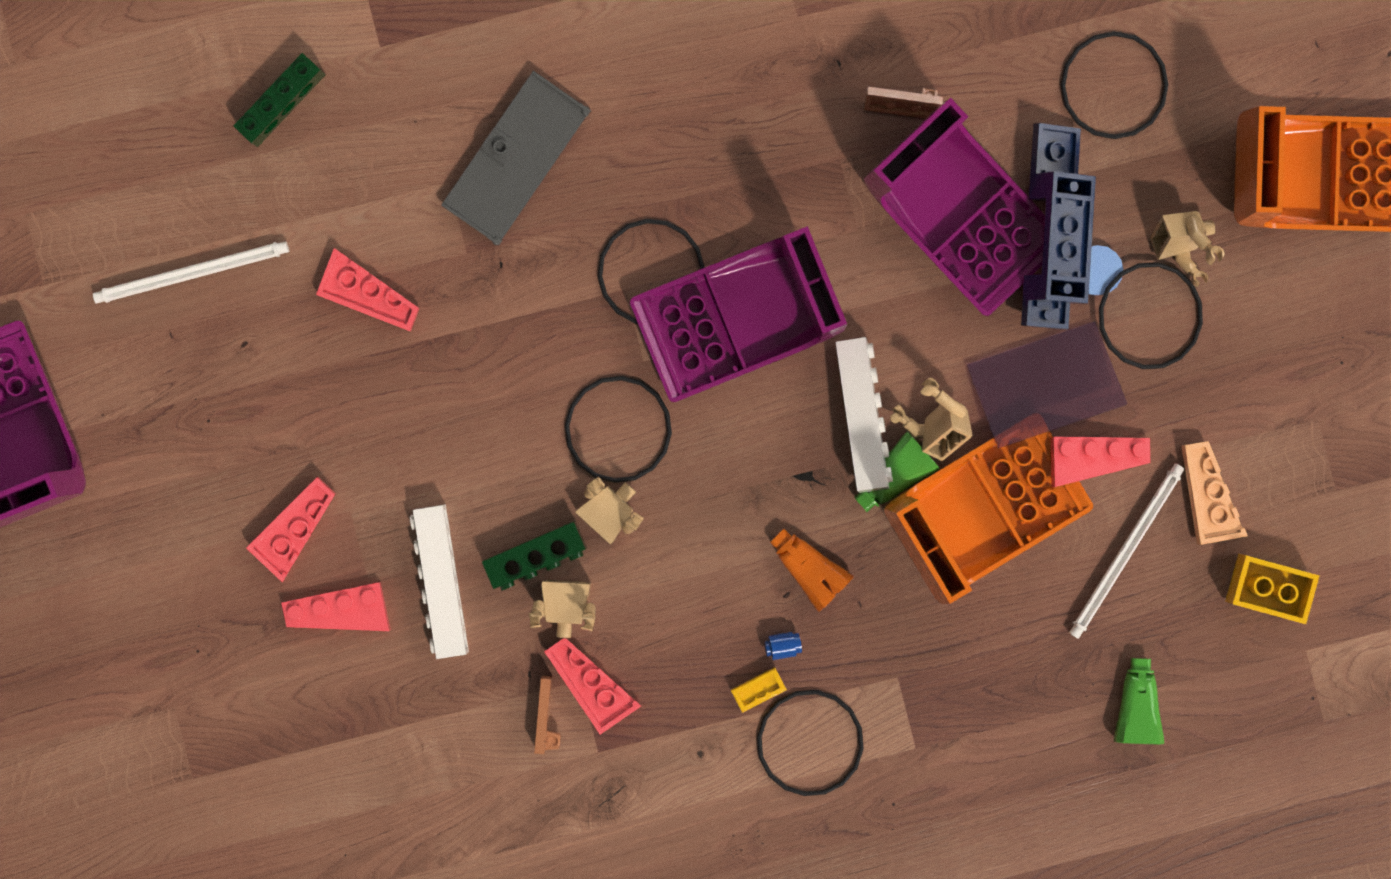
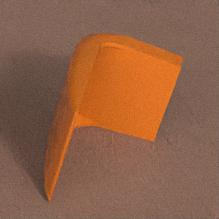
[1234,106,1391,232]
[884,414,1093,604]

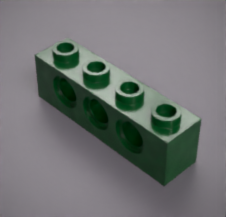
[233,53,326,147]
[482,521,587,591]

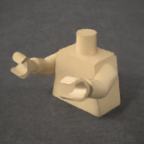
[1150,211,1225,287]
[890,378,972,461]
[575,476,644,545]
[529,580,596,638]

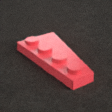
[246,476,335,582]
[281,582,391,631]
[544,638,641,735]

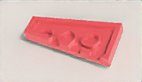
[316,248,420,331]
[1051,437,1151,488]

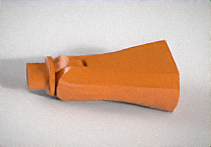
[770,529,854,612]

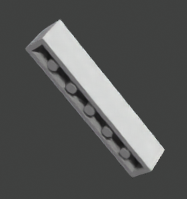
[836,337,893,493]
[410,504,469,659]

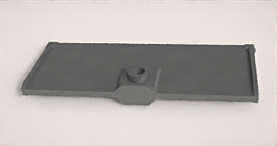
[441,71,591,246]

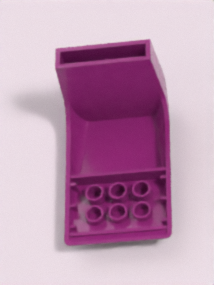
[864,98,1045,316]
[630,226,847,402]
[0,320,86,528]

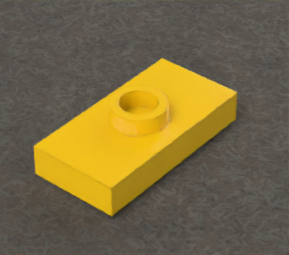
[731,667,787,713]

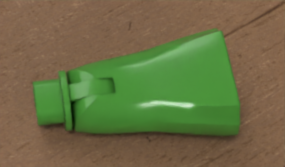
[854,431,940,512]
[1114,658,1164,744]

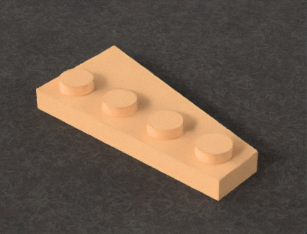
[1181,441,1248,545]

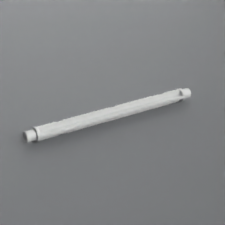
[93,241,289,304]
[1069,463,1184,639]

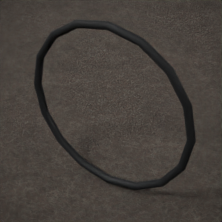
[1061,31,1169,139]
[598,219,705,324]
[1099,262,1203,369]
[565,376,672,483]
[757,690,864,796]

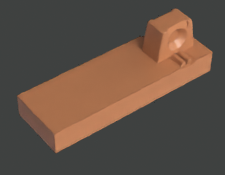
[864,87,943,118]
[534,675,561,754]

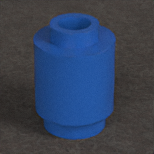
[764,632,802,660]

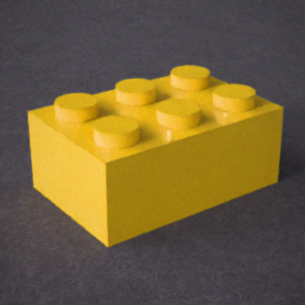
[1225,553,1319,624]

